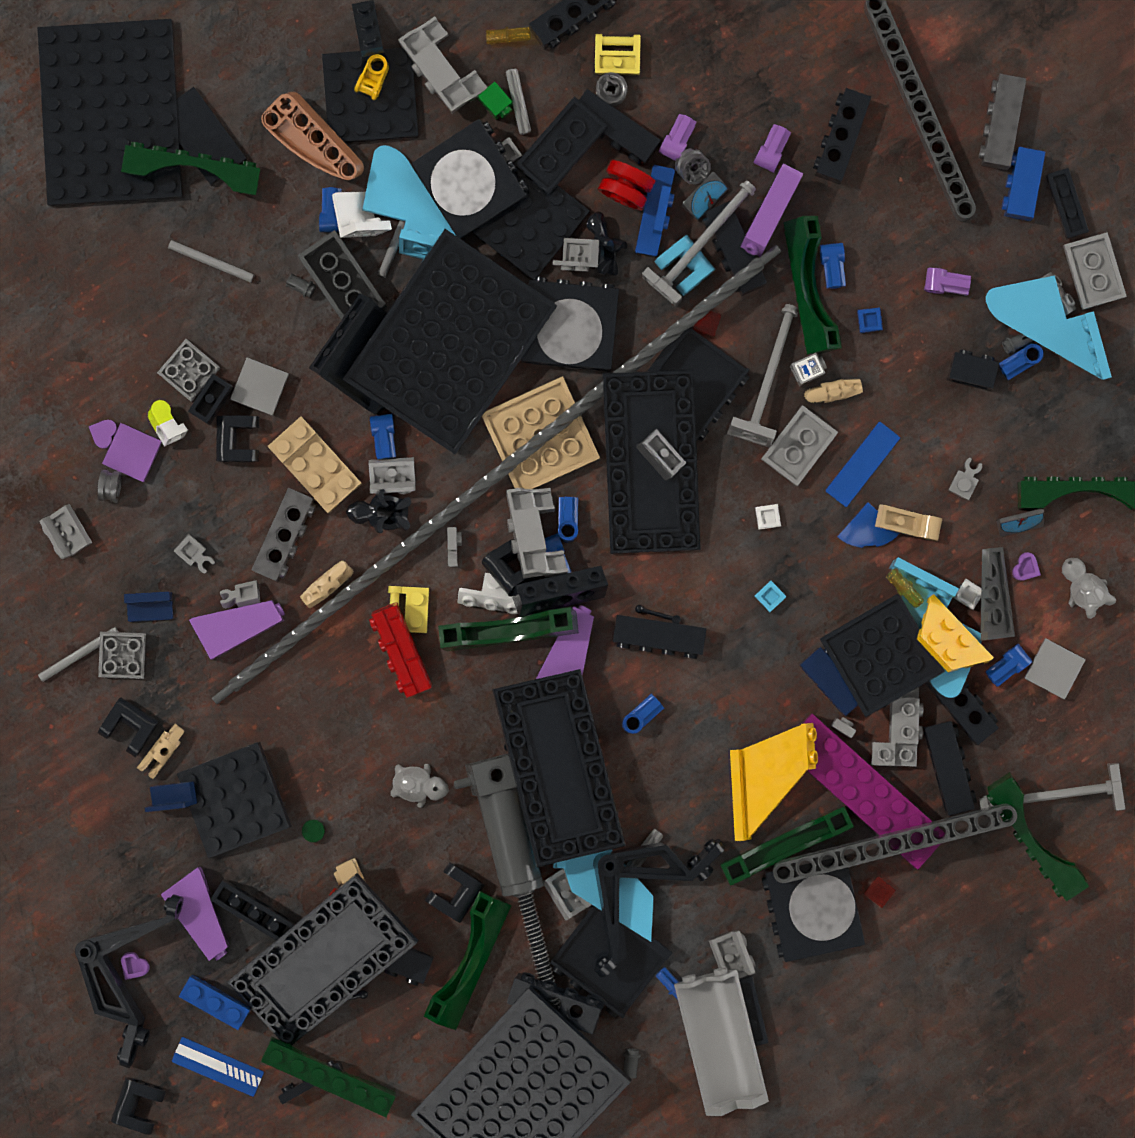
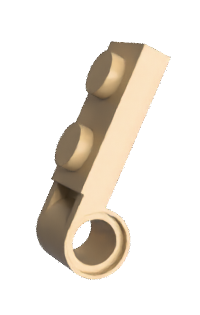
[875,505,942,541]

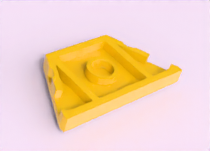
[917,594,994,673]

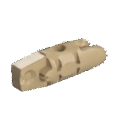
[804,379,863,403]
[300,561,354,608]
[137,724,184,779]

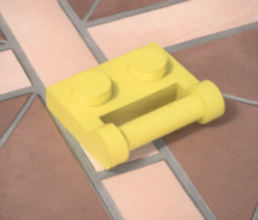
[595,34,640,75]
[388,586,429,633]

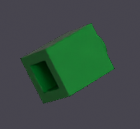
[478,81,513,120]

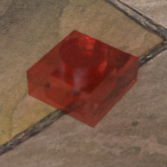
[693,311,721,337]
[864,876,896,908]

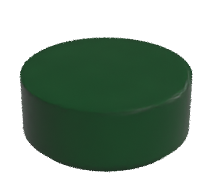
[302,820,325,842]

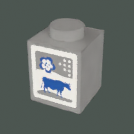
[790,353,827,387]

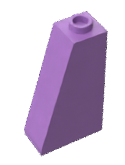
[741,163,803,257]
[189,600,285,660]
[536,605,594,679]
[161,867,230,961]

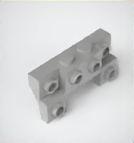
[398,16,487,114]
[506,488,568,579]
[871,688,923,766]

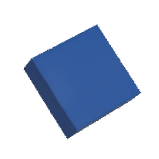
[857,308,883,333]

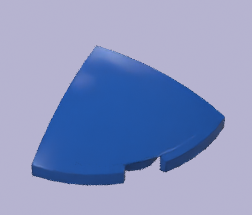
[837,502,900,548]

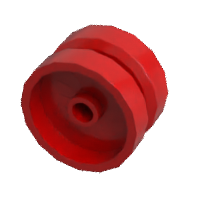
[598,160,655,211]

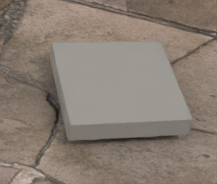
[157,339,221,402]
[231,358,289,416]
[98,631,146,679]
[1024,638,1086,700]

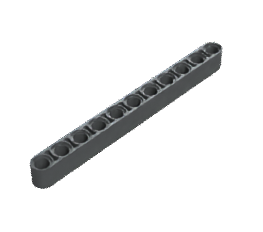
[864,0,976,222]
[773,804,1017,883]

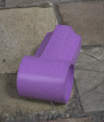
[659,114,696,161]
[754,124,791,173]
[924,268,971,296]

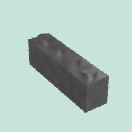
[979,74,1026,170]

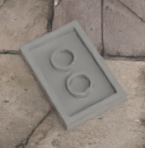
[1063,232,1127,310]
[761,405,838,486]

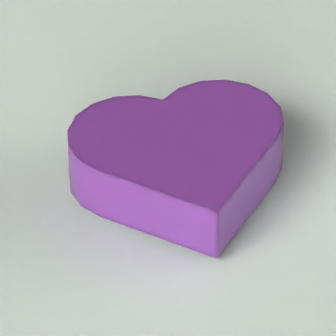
[89,420,118,449]
[1012,552,1041,581]
[121,952,150,980]

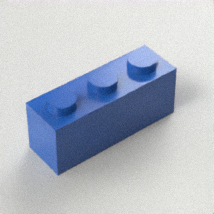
[1001,147,1045,221]
[179,975,251,1030]

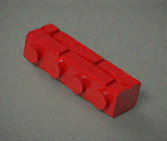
[369,602,432,698]

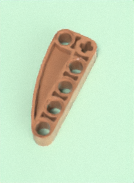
[261,92,364,180]

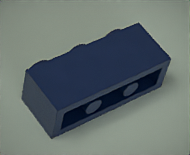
[799,647,858,716]

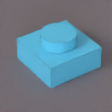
[754,581,786,612]

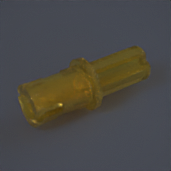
[486,26,531,44]
[886,568,924,608]

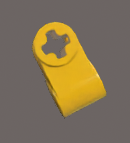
[354,54,389,100]

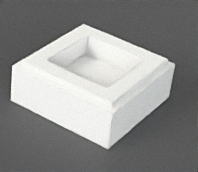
[755,504,781,530]
[954,579,981,610]

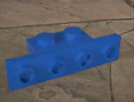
[635,165,675,257]

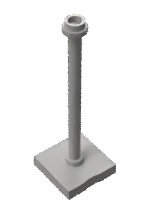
[642,180,756,307]
[727,304,798,448]
[979,763,1125,811]

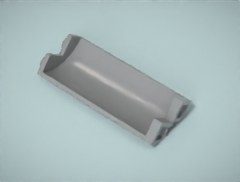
[674,967,769,1116]

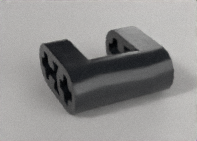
[216,416,259,462]
[482,539,541,597]
[97,697,159,758]
[425,862,485,923]
[111,1077,166,1135]

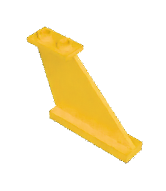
[730,723,818,841]

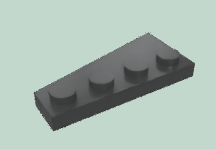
[981,547,1015,641]

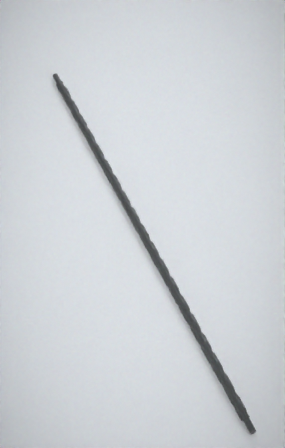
[212,245,781,704]

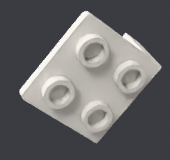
[332,192,392,238]

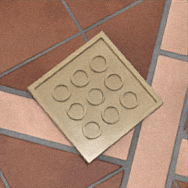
[482,376,600,489]

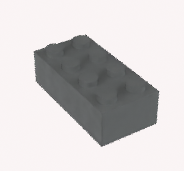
[297,230,387,320]

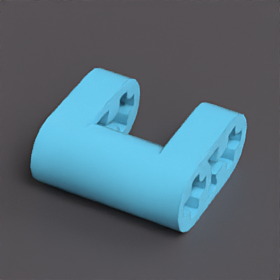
[654,235,716,296]

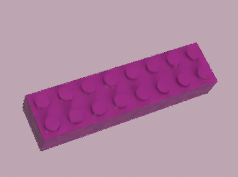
[802,714,945,870]

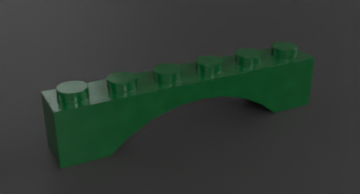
[121,142,260,195]
[783,216,842,355]
[1018,477,1135,510]
[438,607,579,652]
[987,772,1089,901]
[720,806,854,886]
[424,891,512,1030]
[261,1036,396,1117]

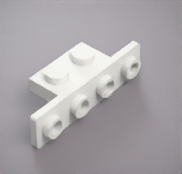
[457,573,541,616]

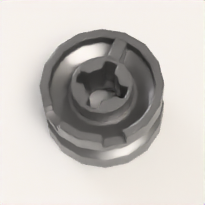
[596,72,627,107]
[675,148,711,184]
[98,470,121,503]

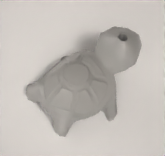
[1062,558,1116,619]
[391,764,449,808]

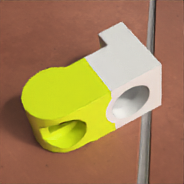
[148,400,188,447]

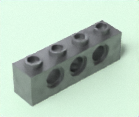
[252,488,316,582]

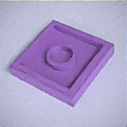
[102,423,162,482]

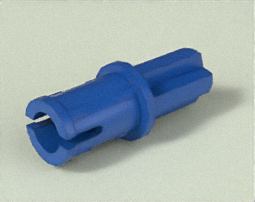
[656,967,681,1000]

